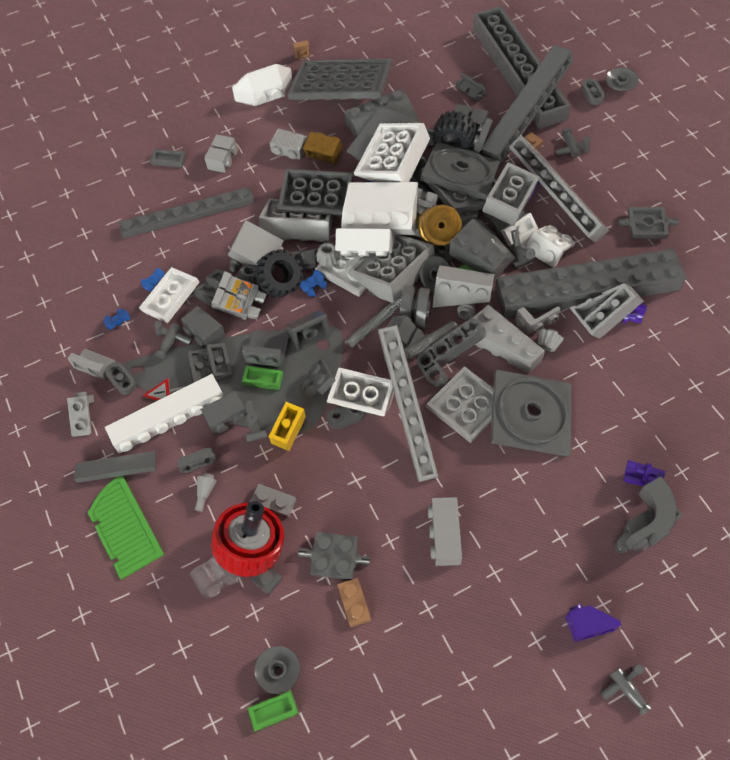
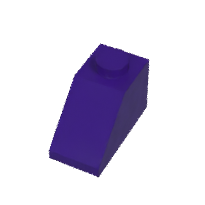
[565,604,621,643]

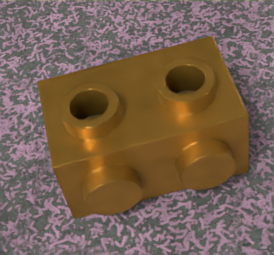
[303,132,343,165]

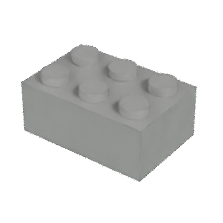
[482,162,539,226]

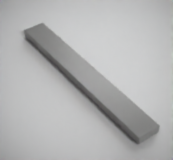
[378,325,439,482]

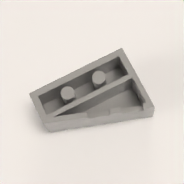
[432,265,495,308]
[570,283,643,339]

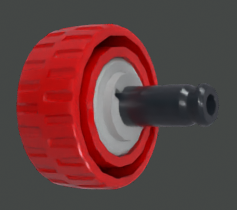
[211,501,284,577]

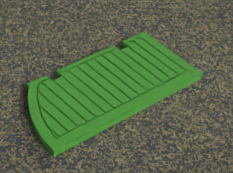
[88,476,164,580]

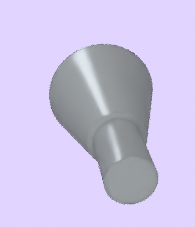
[195,473,217,512]

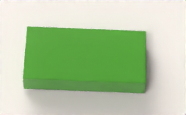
[242,366,283,390]
[247,690,299,732]

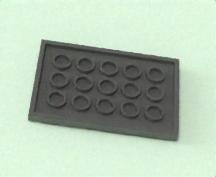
[288,58,393,101]

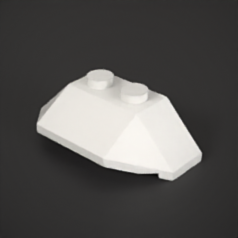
[232,64,293,106]

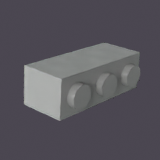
[428,497,462,566]

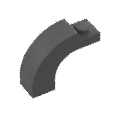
[625,476,676,550]

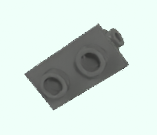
[456,73,487,101]

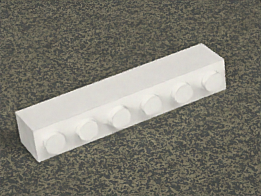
[105,374,224,454]

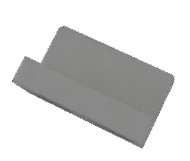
[67,349,116,380]

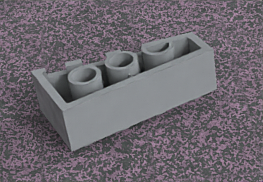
[461,305,545,374]

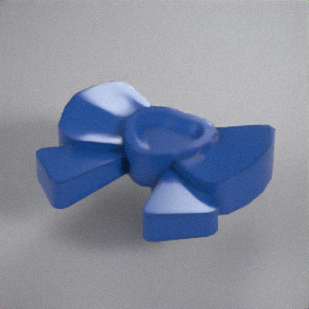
[141,268,165,293]
[300,270,327,297]
[103,309,130,330]

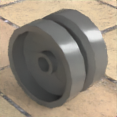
[399,285,431,329]

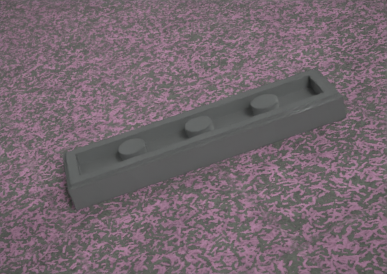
[74,451,157,483]

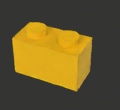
[268,402,306,451]

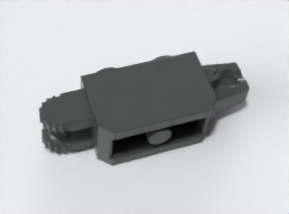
[614,507,683,554]

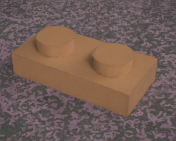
[337,578,371,628]

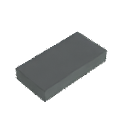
[150,149,187,167]

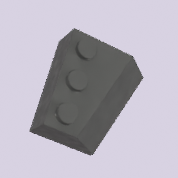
[449,219,515,282]

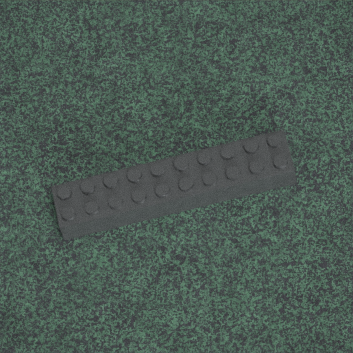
[472,6,570,129]
[495,249,686,319]

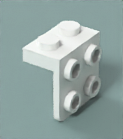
[526,225,575,268]

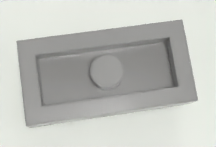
[250,484,296,518]

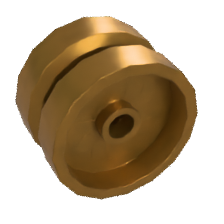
[417,205,462,245]

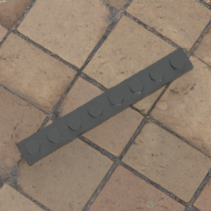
[119,187,254,239]

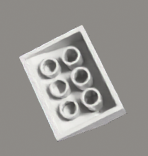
[354,123,430,182]
[341,182,418,235]

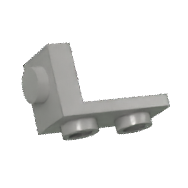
[515,306,561,335]
[67,392,94,436]

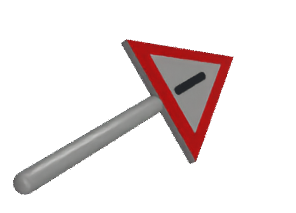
[142,378,186,401]

